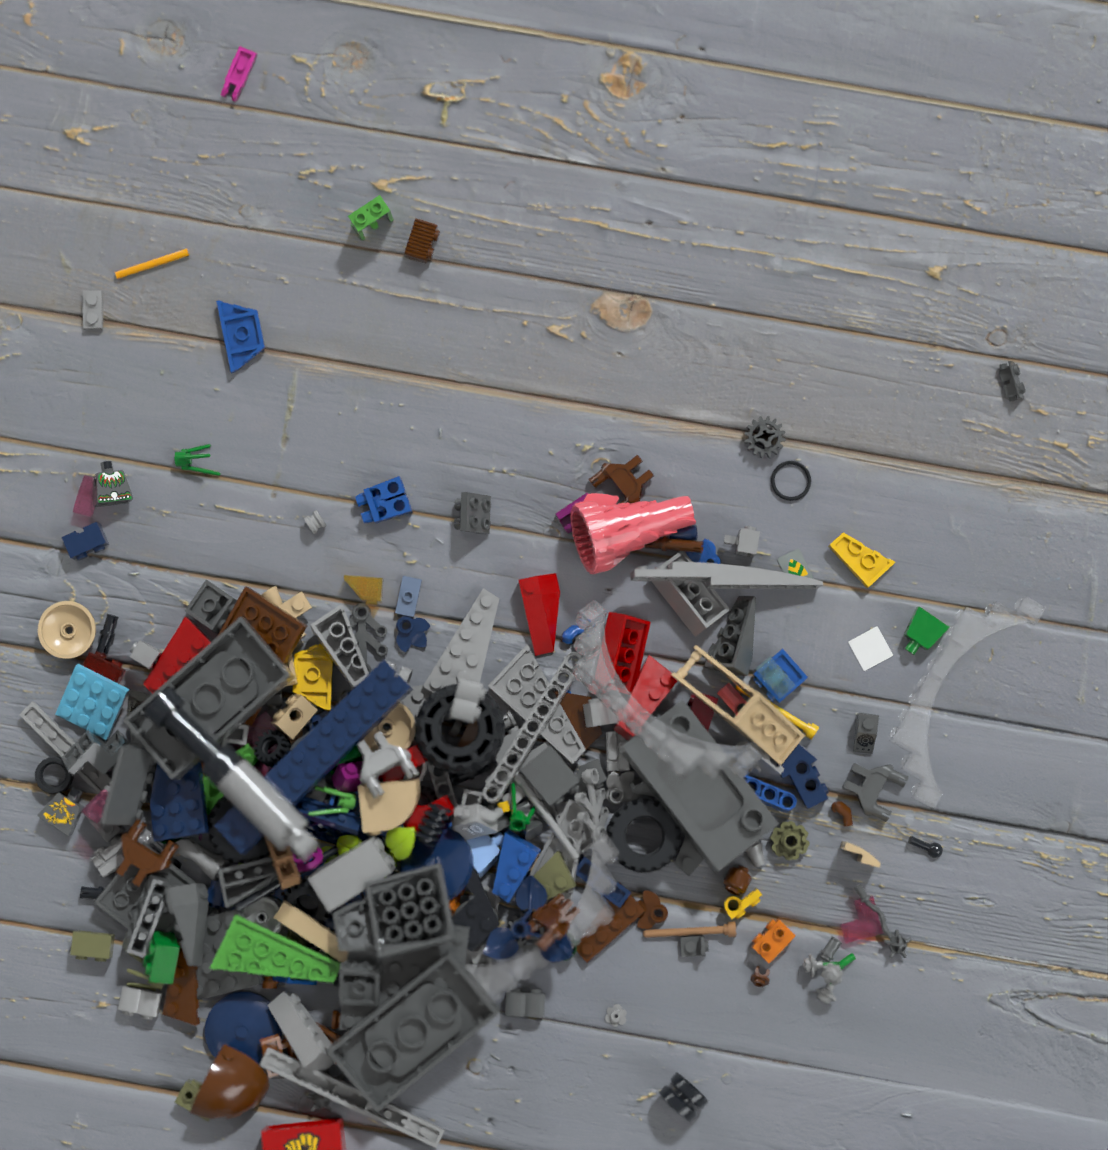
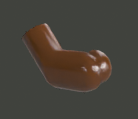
[831,801,853,826]

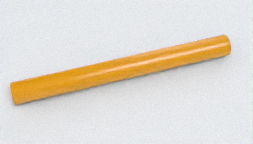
[115,248,190,279]

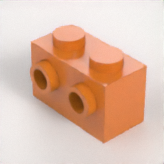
[751,918,796,963]

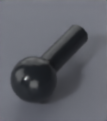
[908,836,943,858]

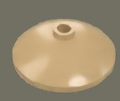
[38,601,96,659]
[361,702,415,753]

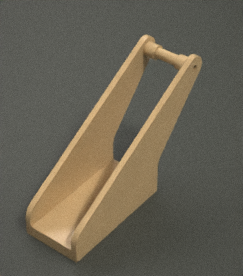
[671,645,805,765]

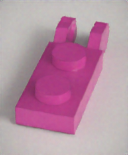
[221,46,257,102]

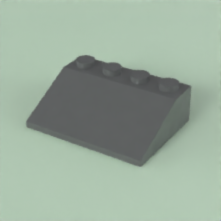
[100,743,157,825]

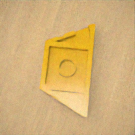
[293,644,333,712]

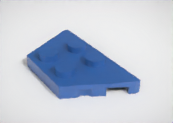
[216,300,265,373]

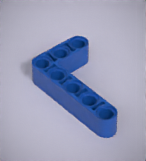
[739,772,797,813]

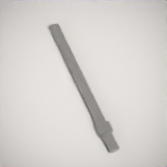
[509,762,580,861]

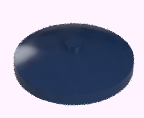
[400,828,473,901]
[205,991,283,1065]

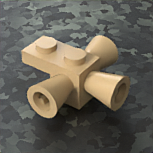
[261,586,312,640]

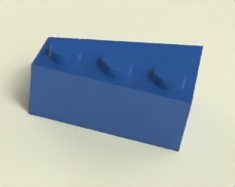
[492,829,541,903]

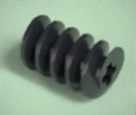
[415,803,452,847]

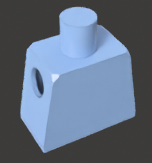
[466,831,504,878]

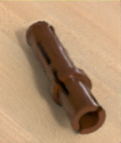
[645,536,704,554]

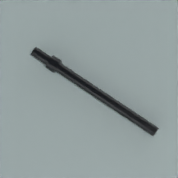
[234,846,338,912]

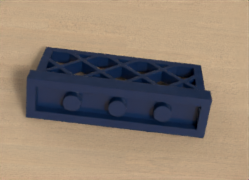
[294,797,362,845]

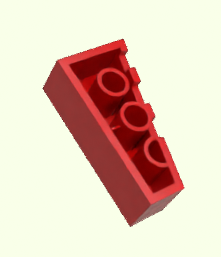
[143,616,212,694]
[614,655,677,741]

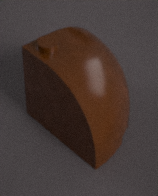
[190,1044,270,1119]

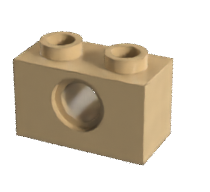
[271,694,317,739]

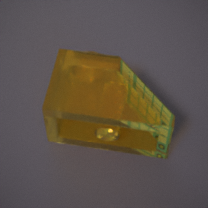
[344,575,384,605]

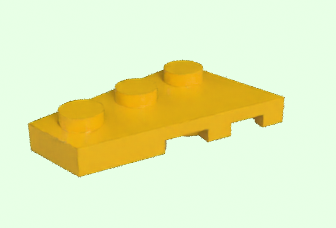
[828,532,895,588]

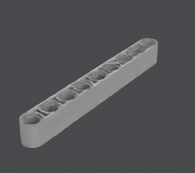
[483,652,582,804]

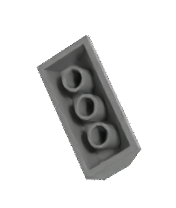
[652,551,730,637]

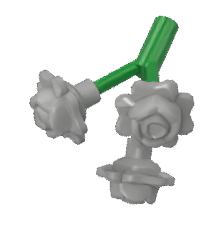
[803,953,856,1004]

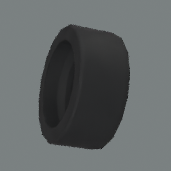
[35,757,74,793]

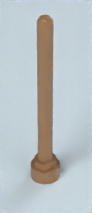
[643,921,736,938]

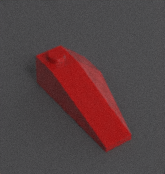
[519,573,560,656]

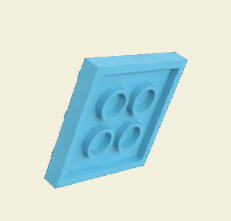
[55,664,130,740]

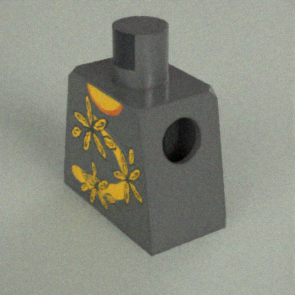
[37,787,84,836]

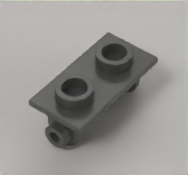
[998,361,1026,402]

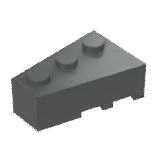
[218,857,278,911]

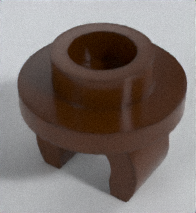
[750,966,770,987]

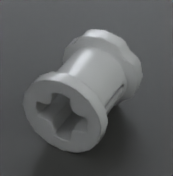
[503,710,517,730]

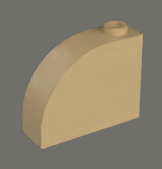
[358,779,420,835]

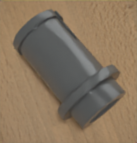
[820,936,842,962]

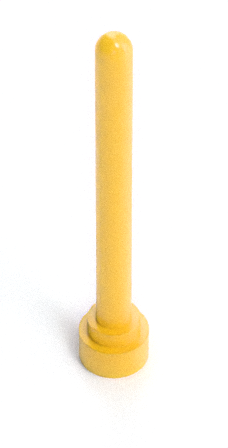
[736,685,819,740]

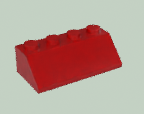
[592,612,651,695]

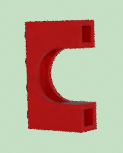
[378,744,455,832]

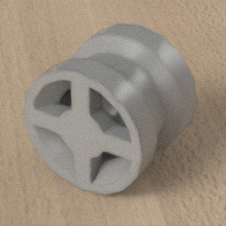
[304,510,327,534]

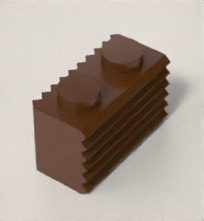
[404,218,440,264]

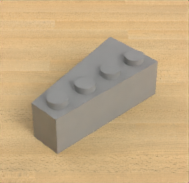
[310,604,369,689]
[267,991,335,1071]

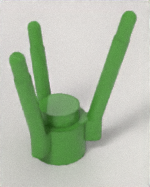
[308,786,356,816]

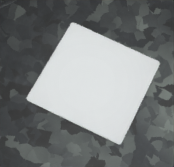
[848,626,893,671]

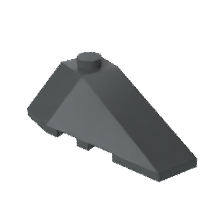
[704,596,756,676]
[165,884,208,966]

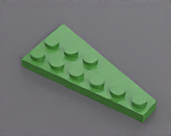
[209,914,341,983]

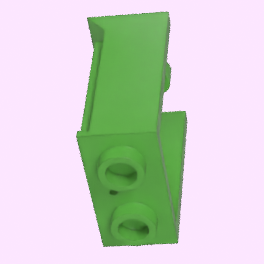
[348,195,393,241]

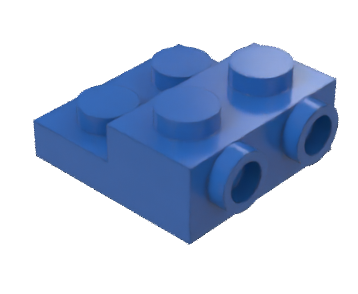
[753,648,808,703]

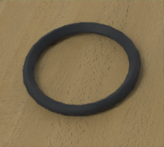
[771,461,811,501]

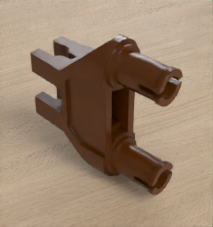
[589,455,654,504]
[116,818,180,887]
[525,893,580,952]

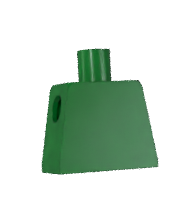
[904,606,949,655]

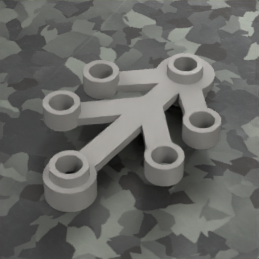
[575,768,609,844]

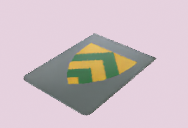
[777,549,813,579]

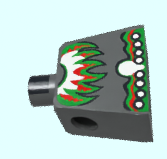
[93,461,133,507]

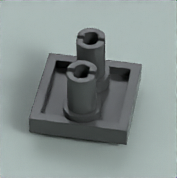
[454,492,491,534]

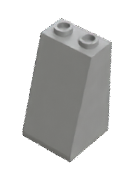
[308,835,395,912]

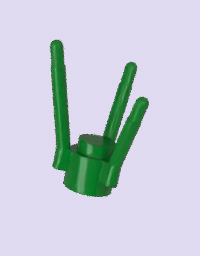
[174,444,221,476]
[508,783,536,831]

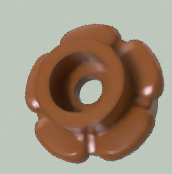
[262,977,279,989]

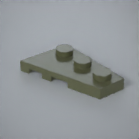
[524,850,576,912]

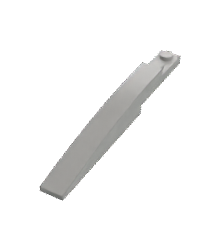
[630,562,823,589]
[260,1047,445,1148]

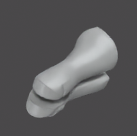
[176,836,233,881]

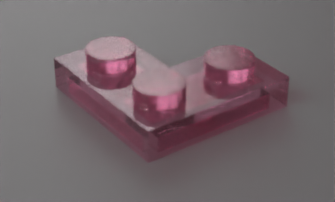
[840,895,883,943]

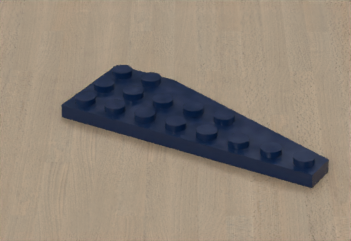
[150,761,209,842]

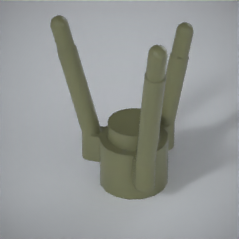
[127,953,164,991]

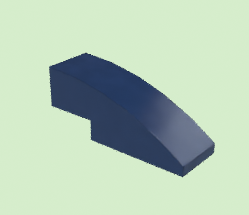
[576,856,631,908]

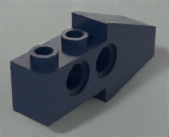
[777,744,829,809]

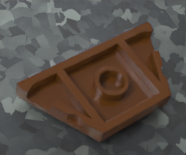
[554,691,602,749]

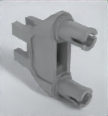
[357,731,419,799]

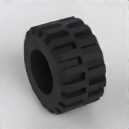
[282,875,331,924]

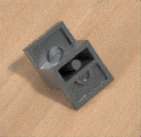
[61,730,129,775]

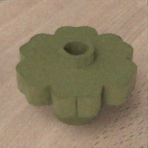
[770,821,810,861]

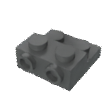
[185,580,237,634]
[339,959,381,1006]

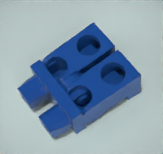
[355,476,413,524]

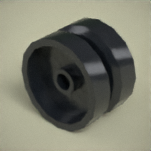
[659,1072,709,1122]

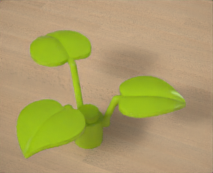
[336,827,415,878]

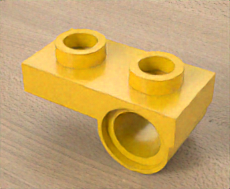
[724,888,762,919]

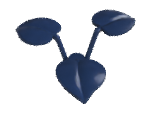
[483,875,572,962]

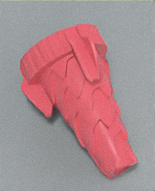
[570,493,696,575]

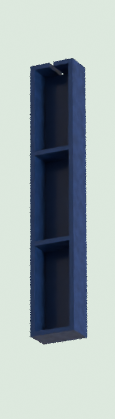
[214,660,414,855]

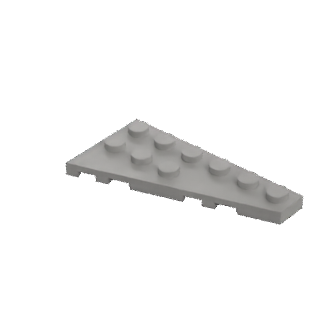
[422,588,499,693]
[488,644,586,765]

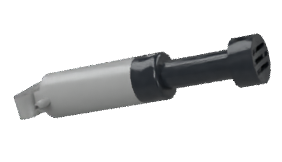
[143,687,318,862]

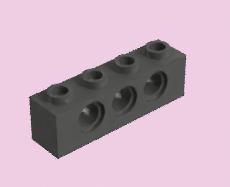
[122,873,171,957]

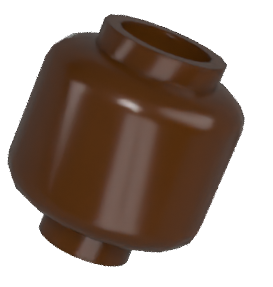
[723,865,752,895]

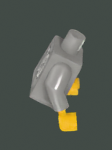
[452,800,511,840]

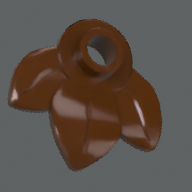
[637,890,668,929]

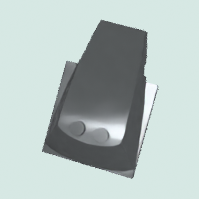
[333,863,456,960]

